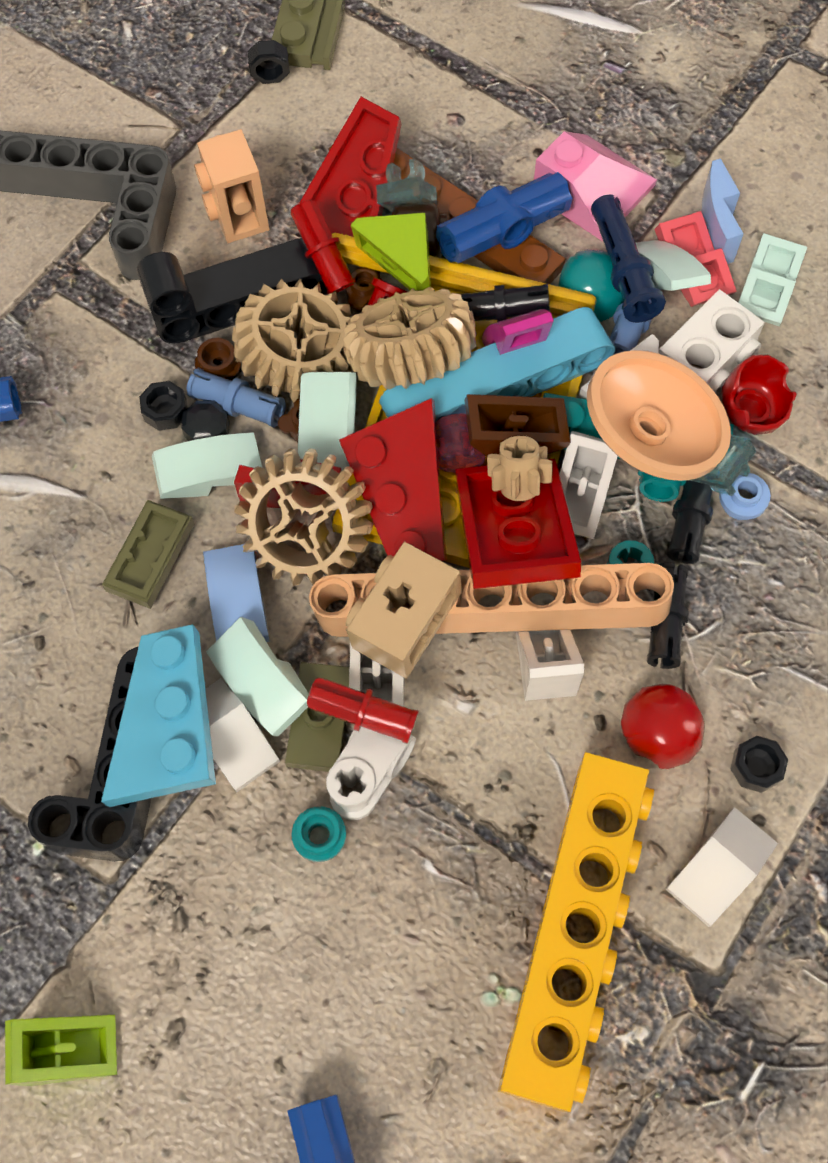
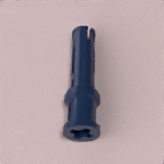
[591,194,666,323]

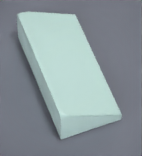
[298,372,357,470]

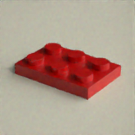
[455,458,581,589]

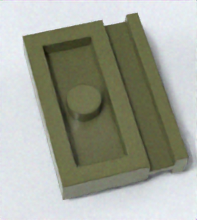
[272,0,345,70]

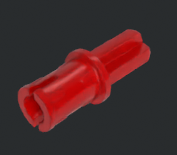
[291,200,356,294]
[307,678,419,744]

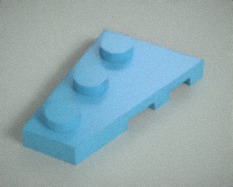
[101,624,216,807]

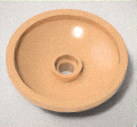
[587,350,731,481]

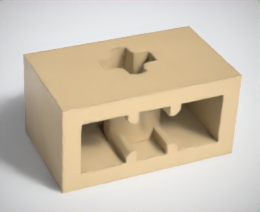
[346,542,462,679]

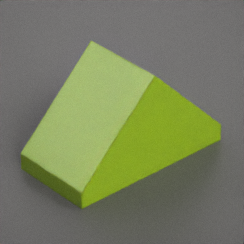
[351,213,431,291]
[5,1015,117,1086]

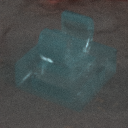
[376,159,438,211]
[690,435,757,496]

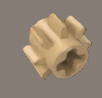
[487,436,552,501]

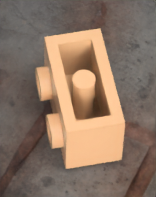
[194,129,270,244]

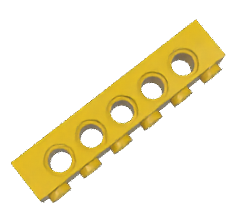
[498,752,654,1112]

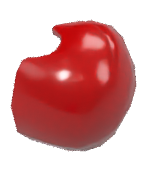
[721,354,797,435]
[621,684,705,769]

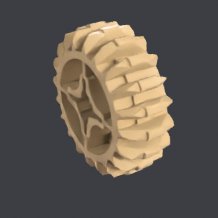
[232,278,353,402]
[343,287,476,390]
[234,448,373,586]

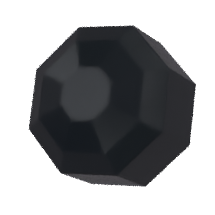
[248,40,290,84]
[139,381,188,431]
[181,401,230,441]
[730,736,788,793]

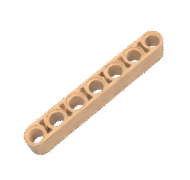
[309,563,674,637]

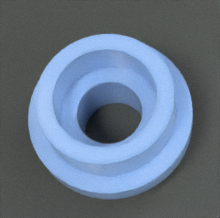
[719,472,771,520]

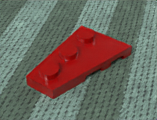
[299,96,402,237]
[339,398,447,562]

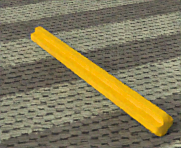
[332,233,596,315]

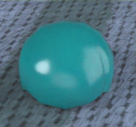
[558,249,624,322]

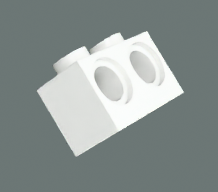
[659,289,765,396]

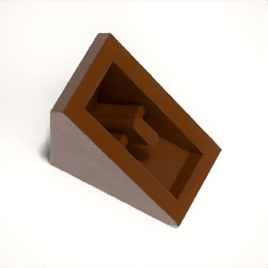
[465,394,571,457]

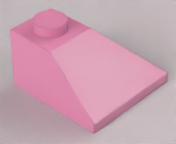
[534,131,657,241]

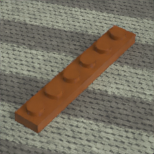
[328,146,566,284]

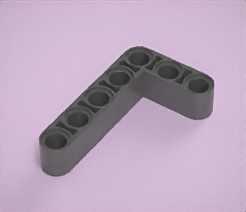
[0,130,176,280]

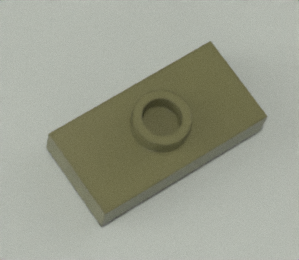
[102,500,195,609]
[285,662,350,772]

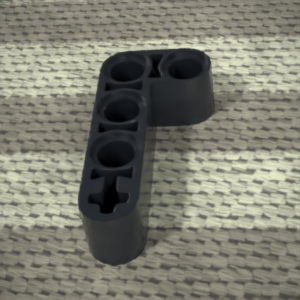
[137,238,328,344]
[28,647,151,862]

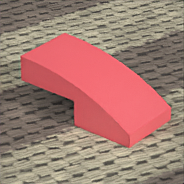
[654,211,737,307]

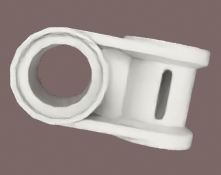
[326,727,416,820]

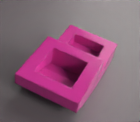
[481,309,554,355]

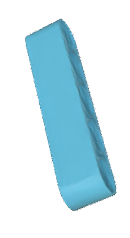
[379,307,615,437]

